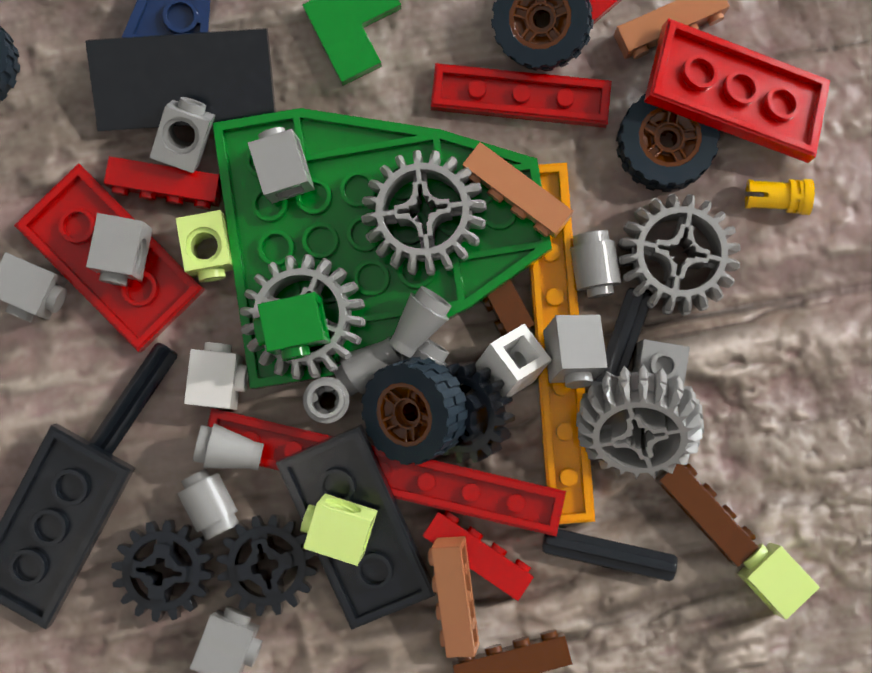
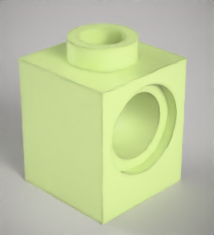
[175,210,233,282]
[300,494,378,566]
[737,543,820,620]

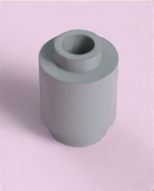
[570,230,622,299]
[177,469,239,541]

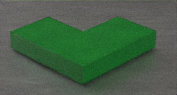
[302,0,401,86]

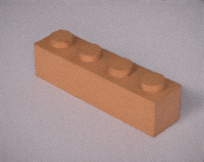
[614,0,730,59]
[462,142,573,238]
[428,536,480,658]

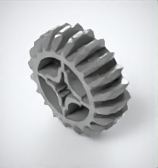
[361,150,487,276]
[617,193,741,316]
[240,254,366,380]
[576,364,704,480]

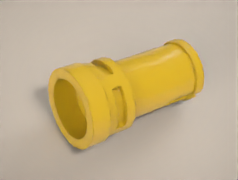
[745,179,815,215]

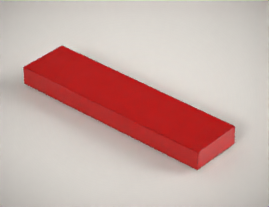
[431,63,612,128]

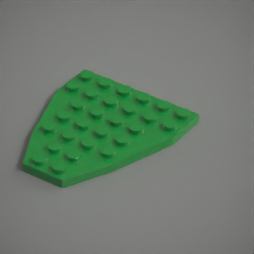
[213,108,552,389]

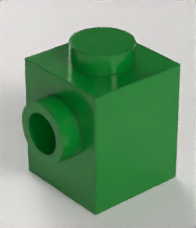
[253,292,331,361]

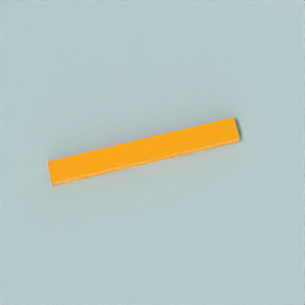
[529,163,595,524]

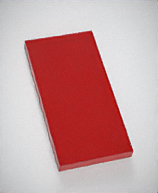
[644,18,831,163]
[14,163,205,353]

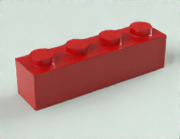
[104,156,222,210]
[422,511,534,601]

